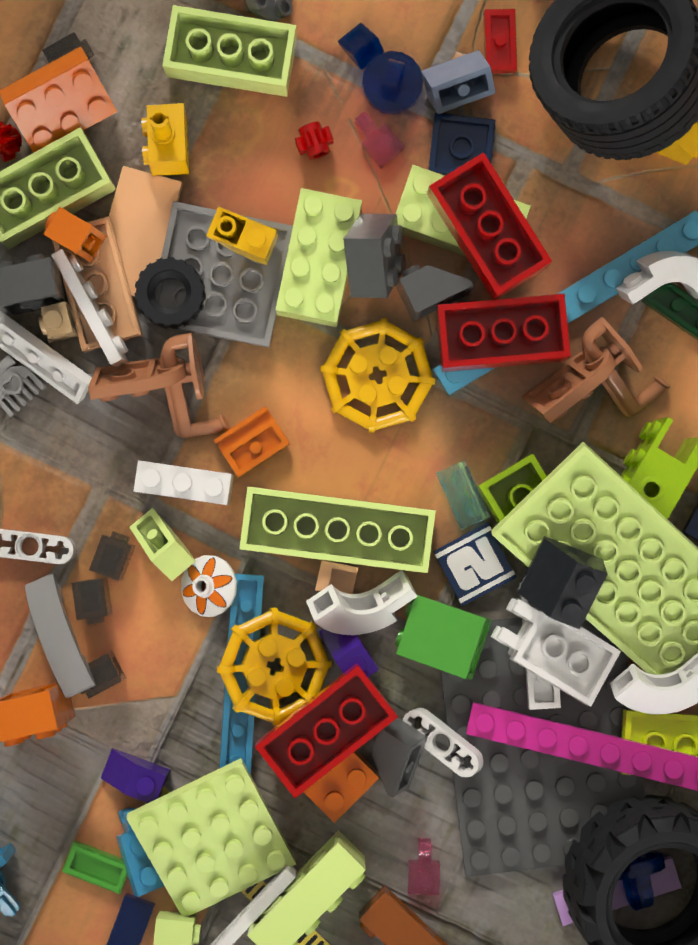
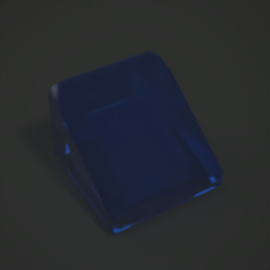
[338,23,384,70]

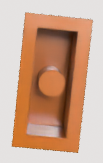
[43,207,107,263]

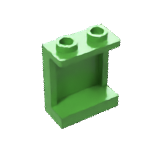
[395,595,492,679]

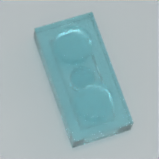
[436,460,490,529]

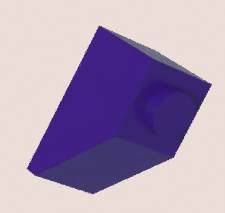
[319,629,379,677]
[101,748,170,803]

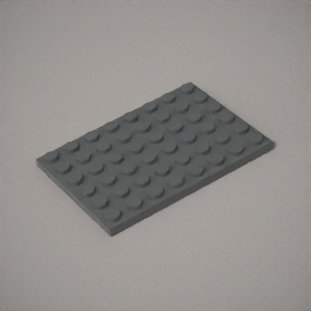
[440,617,652,877]

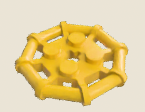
[320,318,436,433]
[217,607,332,726]

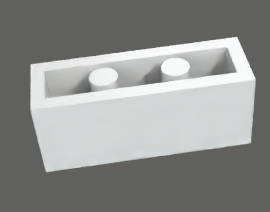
[133,460,234,506]

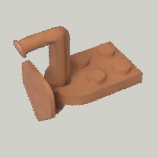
[522,317,670,424]
[88,333,230,438]

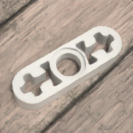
[0,529,76,564]
[403,708,483,777]

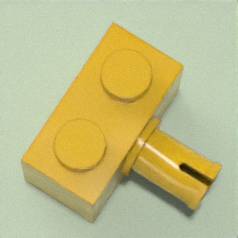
[142,103,189,176]

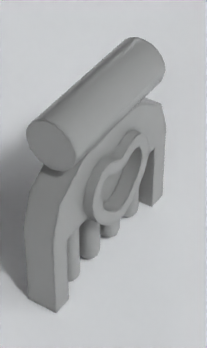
[0,354,46,418]

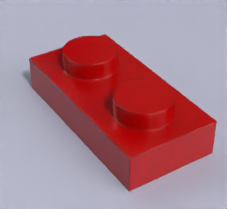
[483,9,517,74]

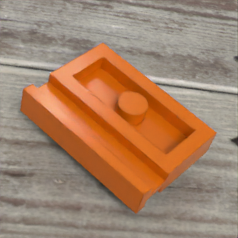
[214,406,290,478]

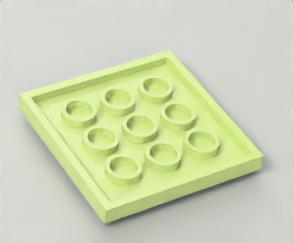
[127,758,296,917]

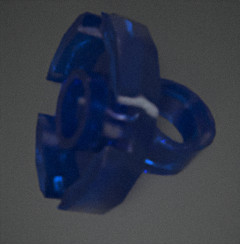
[362,51,423,115]
[618,852,666,911]

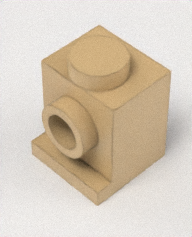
[38,301,78,344]

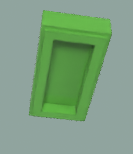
[62,840,128,894]

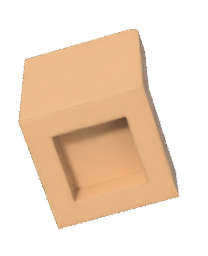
[315,560,359,594]

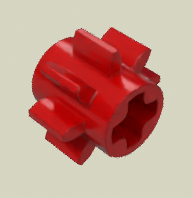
[0,121,22,163]
[295,121,334,160]

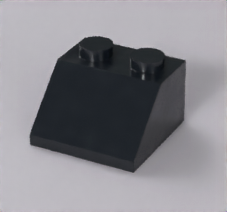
[517,536,608,629]

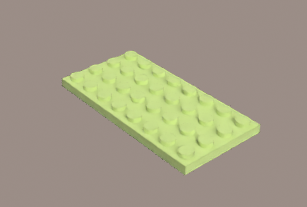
[491,442,698,675]

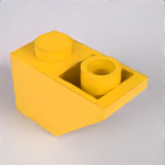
[206,206,279,266]

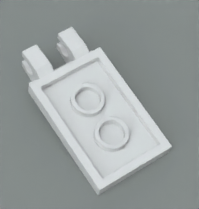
[491,598,621,707]

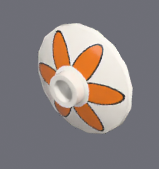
[181,555,237,617]

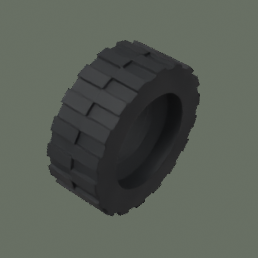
[134,257,206,329]

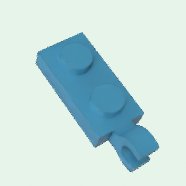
[116,807,164,897]

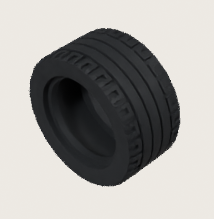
[529,0,698,160]

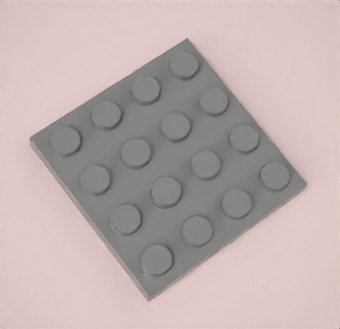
[148,201,293,348]

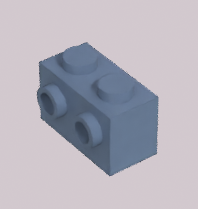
[421,50,496,114]

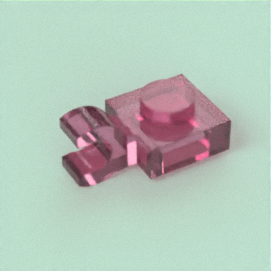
[354,111,405,168]
[407,838,440,895]

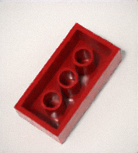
[427,152,552,300]
[436,293,571,372]
[255,663,398,798]

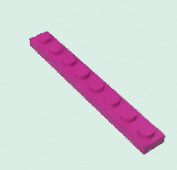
[466,702,698,791]

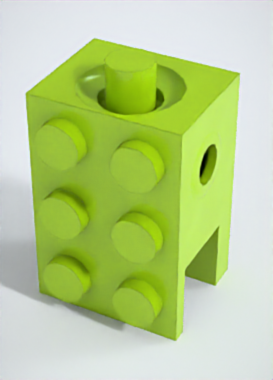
[621,417,698,520]

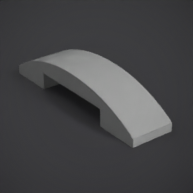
[25,573,96,698]

